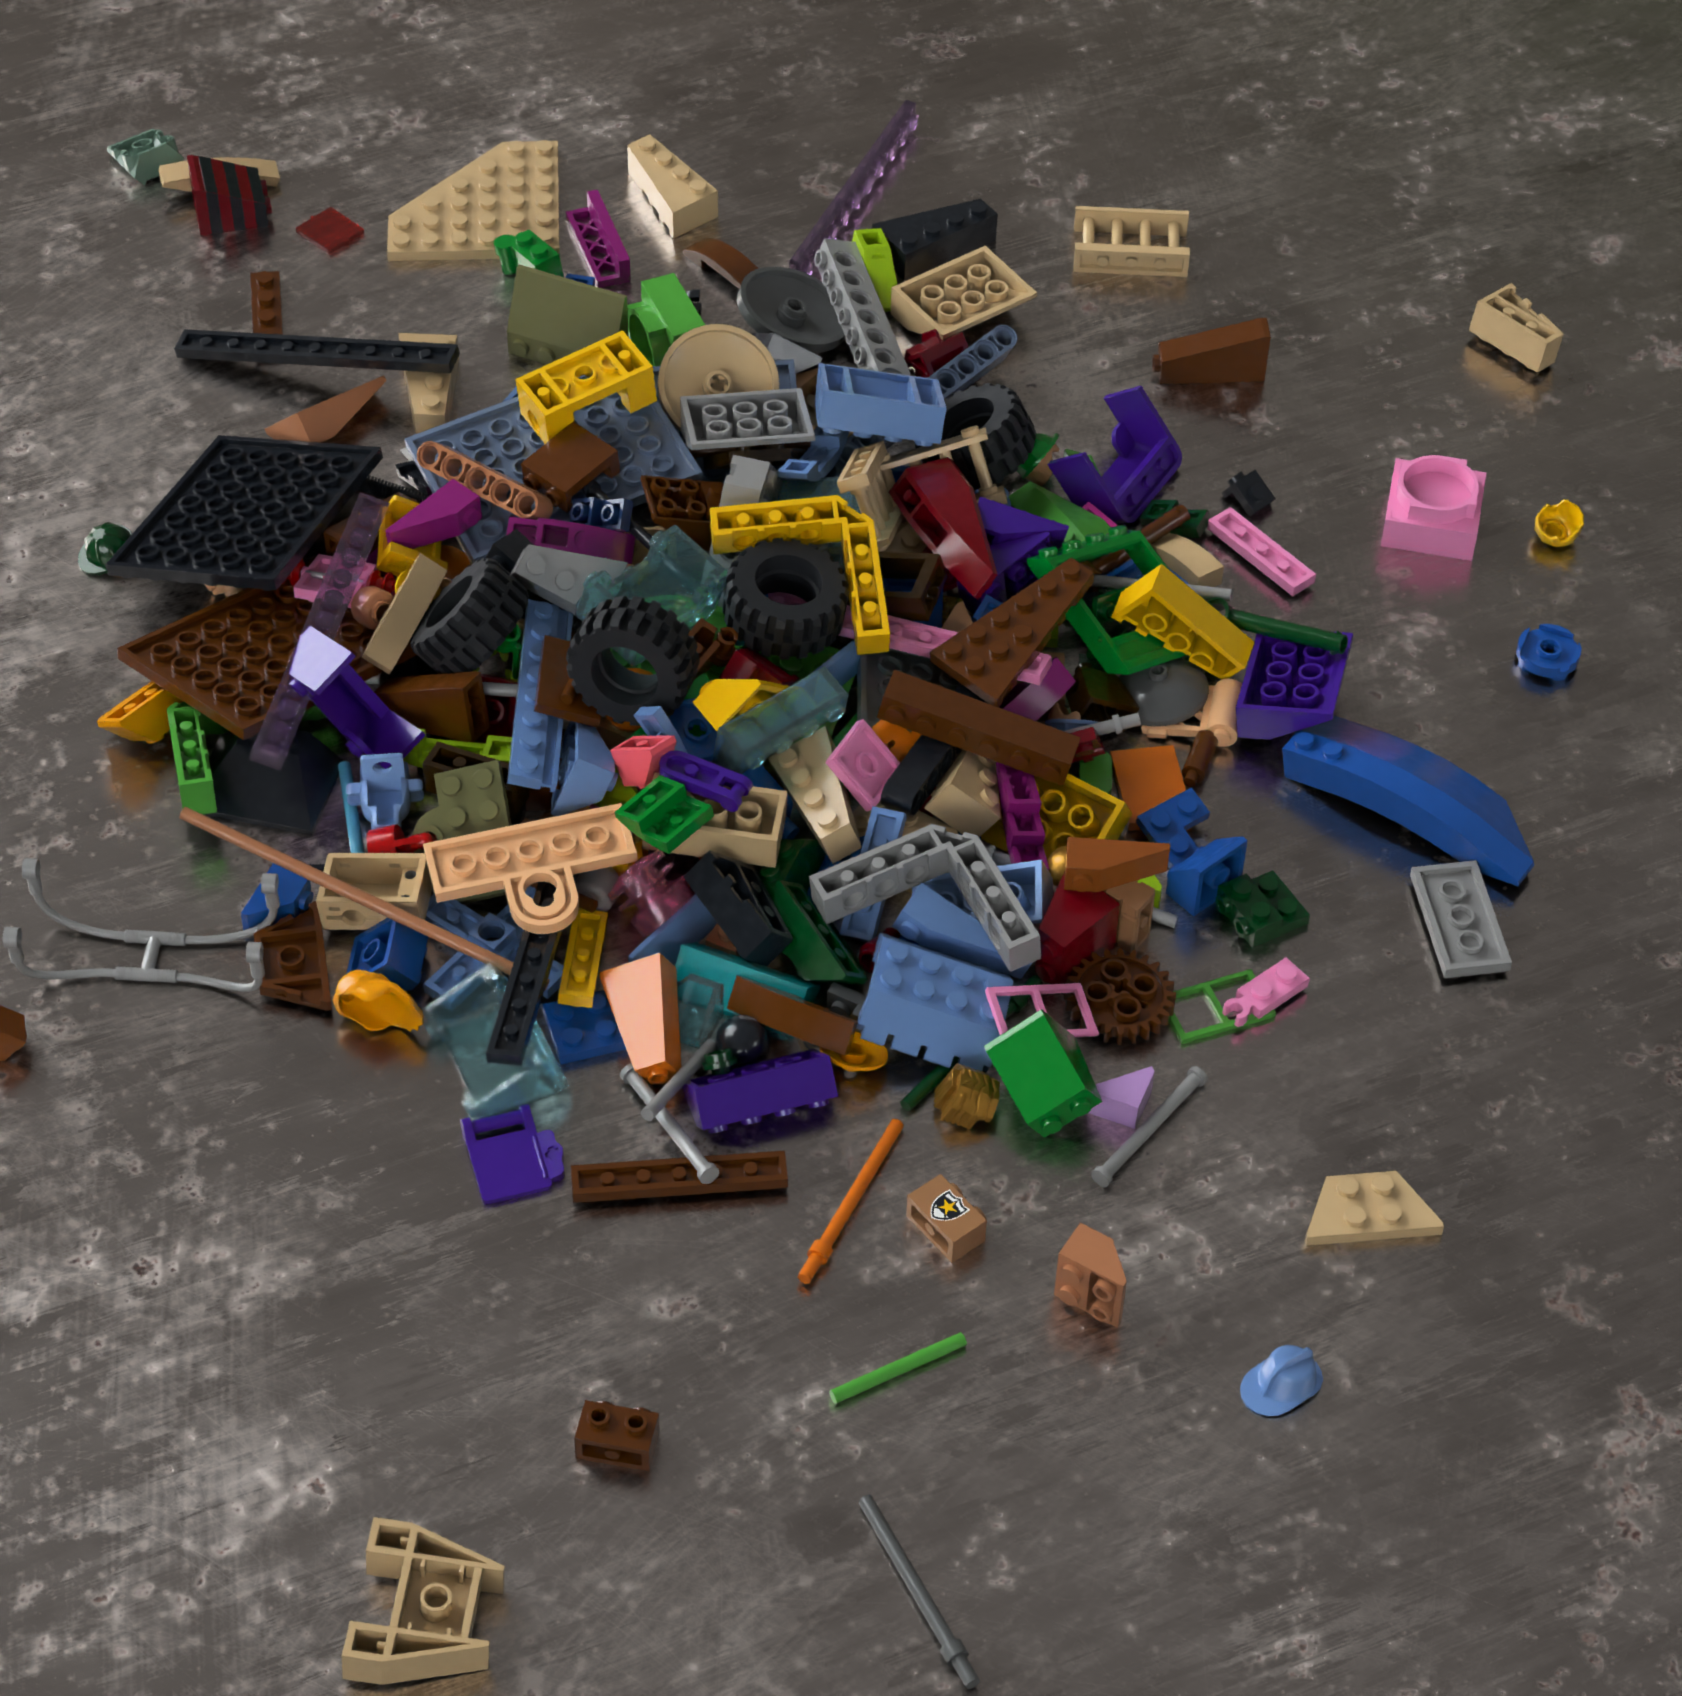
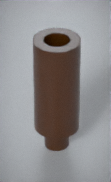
[1182,730,1218,788]

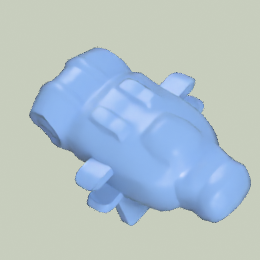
[346,753,424,830]

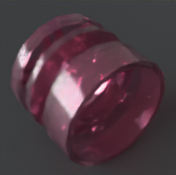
[606,849,695,938]

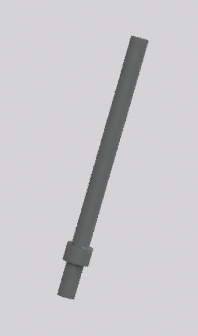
[858,1495,980,1689]

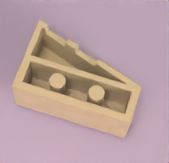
[1469,283,1564,372]

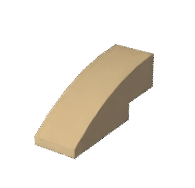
[1151,533,1224,587]

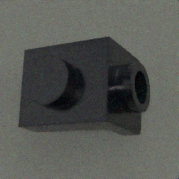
[1222,470,1276,517]

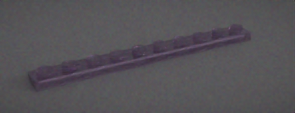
[789,100,918,275]

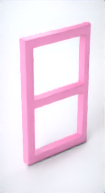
[985,983,1099,1037]

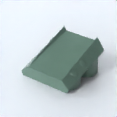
[107,128,184,185]

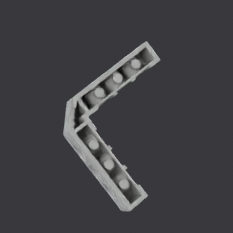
[700,455,784,607]
[809,824,1041,972]

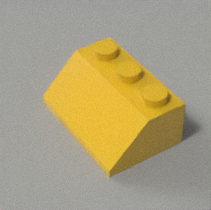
[693,679,805,739]

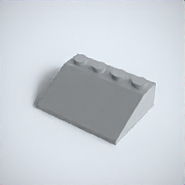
[680,388,815,450]

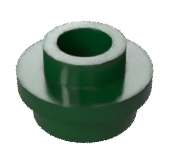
[703,1049,738,1075]

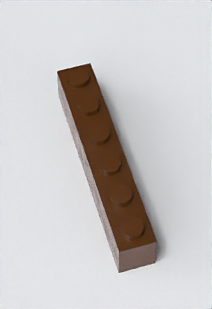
[877,669,1081,786]

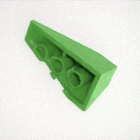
[1009,481,1111,562]

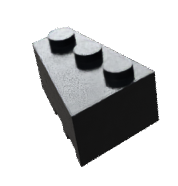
[683,850,793,967]

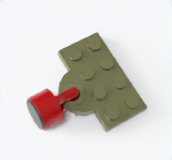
[364,760,512,904]

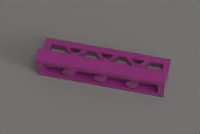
[566,189,631,288]

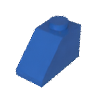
[241,863,314,930]

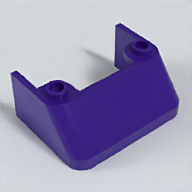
[1047,386,1182,525]
[288,626,425,769]

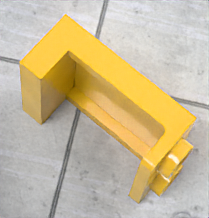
[376,495,448,577]

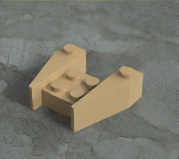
[342,1517,505,1685]

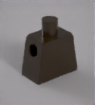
[1065,662,1140,732]

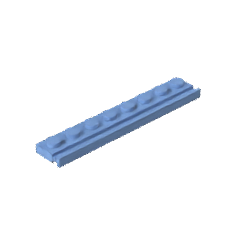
[507,599,573,793]

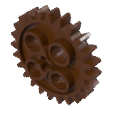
[1064,948,1176,1045]

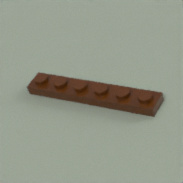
[571,1150,788,1203]

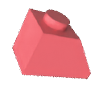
[610,735,677,789]

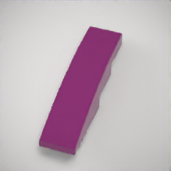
[996,762,1050,871]

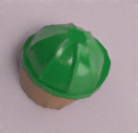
[1017,433,1060,486]

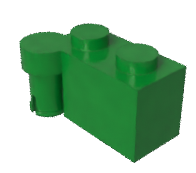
[494,230,564,277]

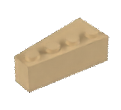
[398,333,459,434]

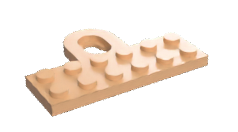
[423,803,638,934]

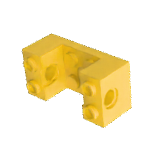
[515,330,657,444]

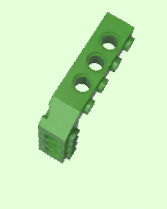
[167,701,327,815]

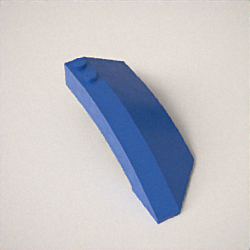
[1282,716,1534,886]

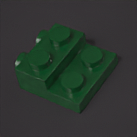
[1215,870,1310,948]

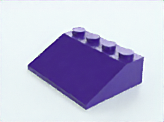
[1236,632,1353,740]

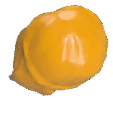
[333,970,424,1032]

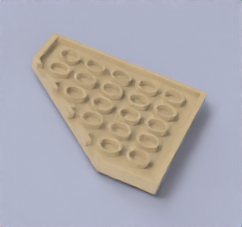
[387,140,560,261]

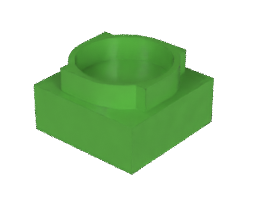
[627,273,705,367]

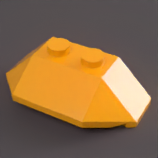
[97,681,183,744]

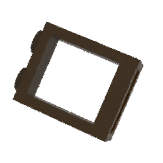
[878,552,948,621]

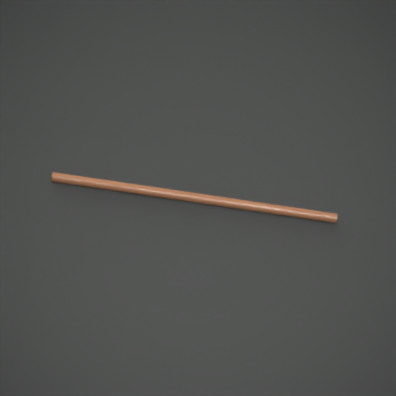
[179,806,550,991]

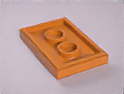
[1110,745,1186,831]

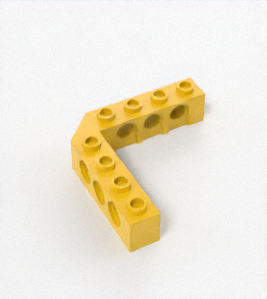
[710,495,890,655]

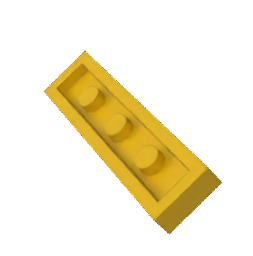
[558,908,608,1008]

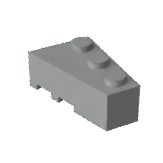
[511,544,628,620]

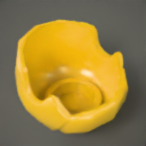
[1534,499,1584,547]

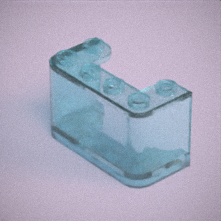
[576,525,728,666]

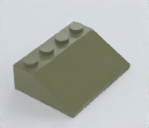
[507,264,628,365]

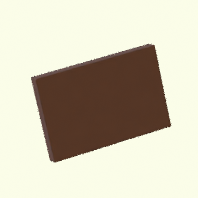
[534,635,601,728]

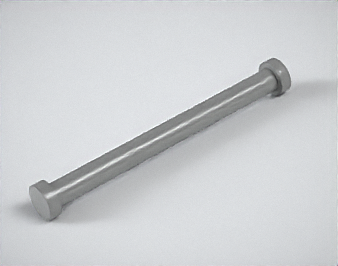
[620,1063,719,1184]
[1091,1066,1208,1187]

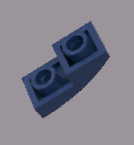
[570,497,633,532]

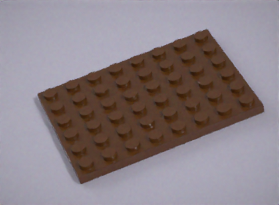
[117,557,416,740]

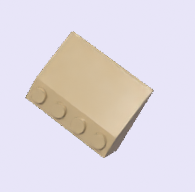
[891,246,1037,340]

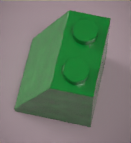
[984,1009,1103,1138]

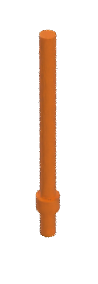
[797,1119,904,1284]

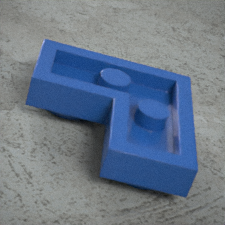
[1136,787,1210,869]

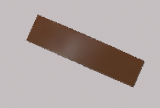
[727,975,858,1056]

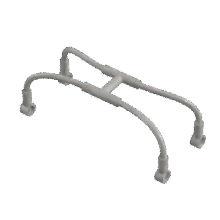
[3,858,280,992]

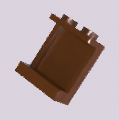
[521,422,621,513]

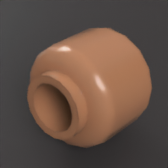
[351,586,394,630]

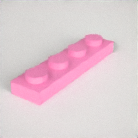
[1207,507,1316,596]

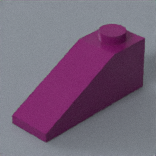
[385,479,482,549]

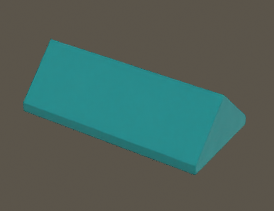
[675,942,821,1038]

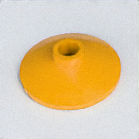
[819,1031,888,1072]

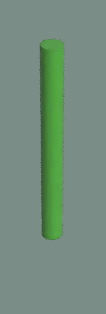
[829,1332,967,1404]

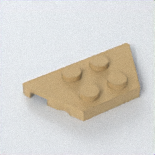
[1305,1171,1444,1246]

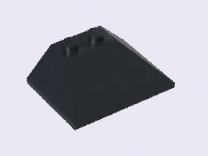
[206,725,343,835]

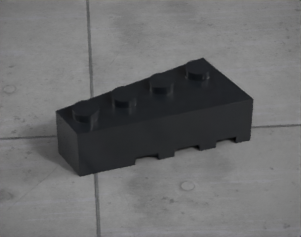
[872,199,998,281]

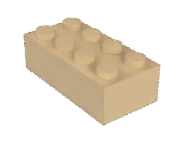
[642,772,787,868]

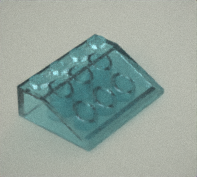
[712,666,849,773]

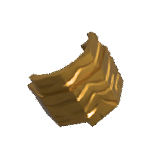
[934,1063,1000,1129]

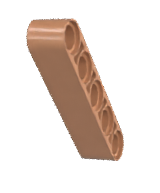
[417,441,553,520]

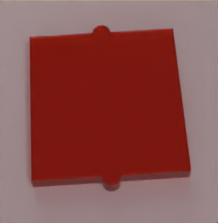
[295,207,364,255]

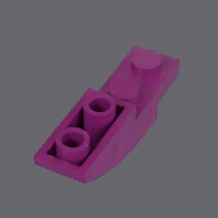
[506,517,636,565]

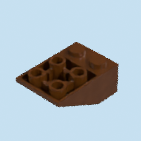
[640,475,724,551]

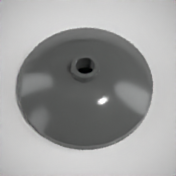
[1118,658,1209,726]

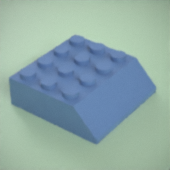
[815,363,946,447]

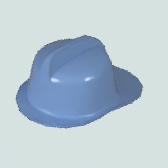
[1240,1345,1323,1417]

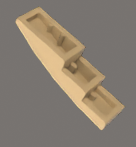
[159,157,280,192]
[362,553,447,674]

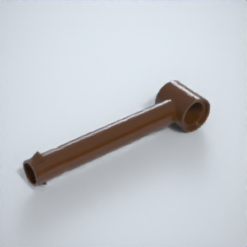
[1080,504,1190,593]

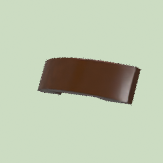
[683,238,759,290]

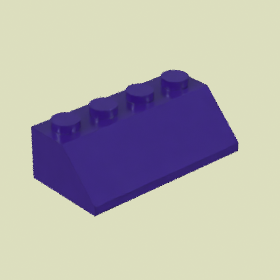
[682,1048,838,1133]

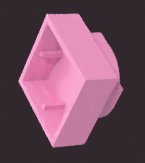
[1381,455,1487,561]

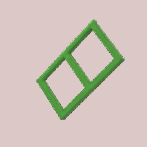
[1169,969,1276,1044]

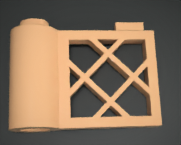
[1141,678,1242,747]

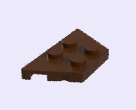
[253,901,332,1011]

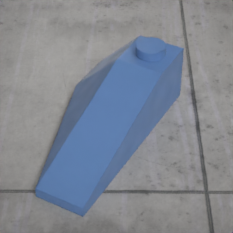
[551,721,618,816]
[892,882,1033,979]

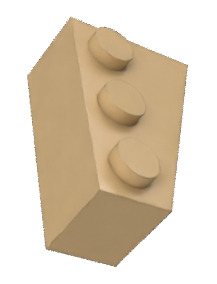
[924,750,1001,837]

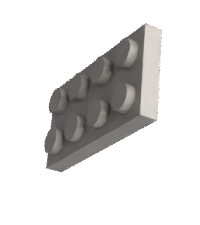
[1410,860,1512,978]

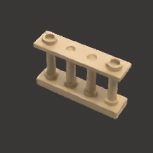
[1073,206,1190,277]
[880,426,1008,527]
[836,441,904,552]

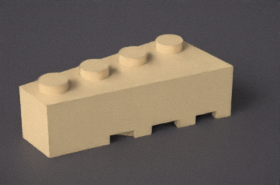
[627,134,718,239]
[768,726,862,864]

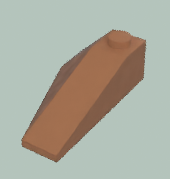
[264,375,387,443]

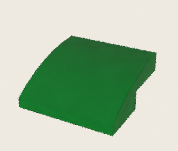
[614,775,714,854]

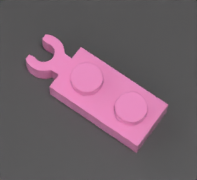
[1222,957,1310,1027]

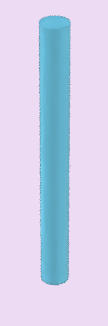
[338,761,364,853]

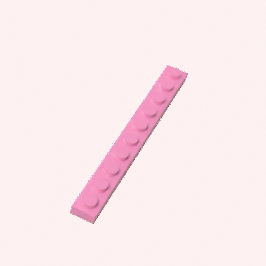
[768,592,1052,686]

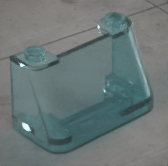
[422,962,569,1119]

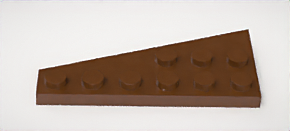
[930,557,1094,707]

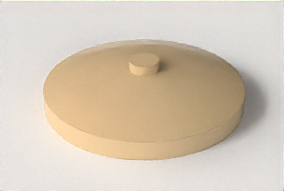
[657,324,779,432]

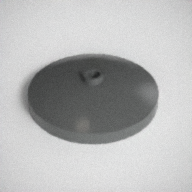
[737,266,845,353]

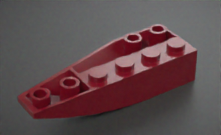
[888,457,998,600]

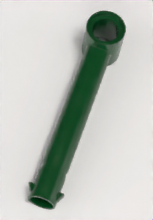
[1207,598,1348,655]

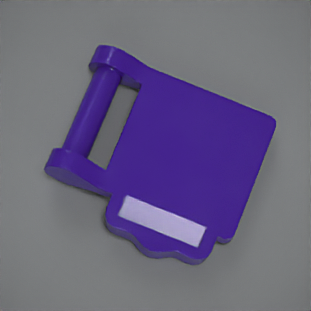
[460,1104,565,1205]

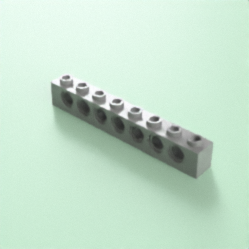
[814,239,911,376]

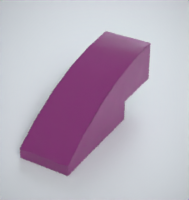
[999,657,1076,721]

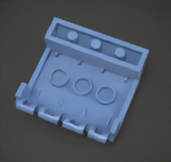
[856,932,1014,1072]

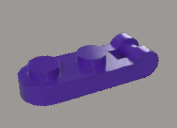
[659,750,753,812]

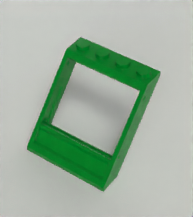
[1027,526,1186,675]

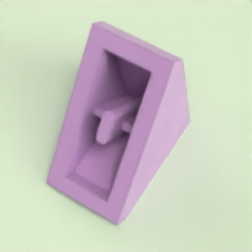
[1088,1066,1155,1129]

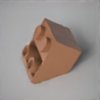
[1054,1223,1127,1328]

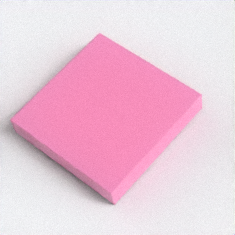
[825,719,900,812]

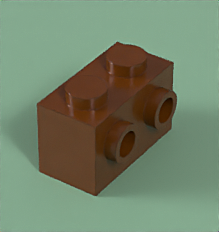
[574,1400,660,1472]

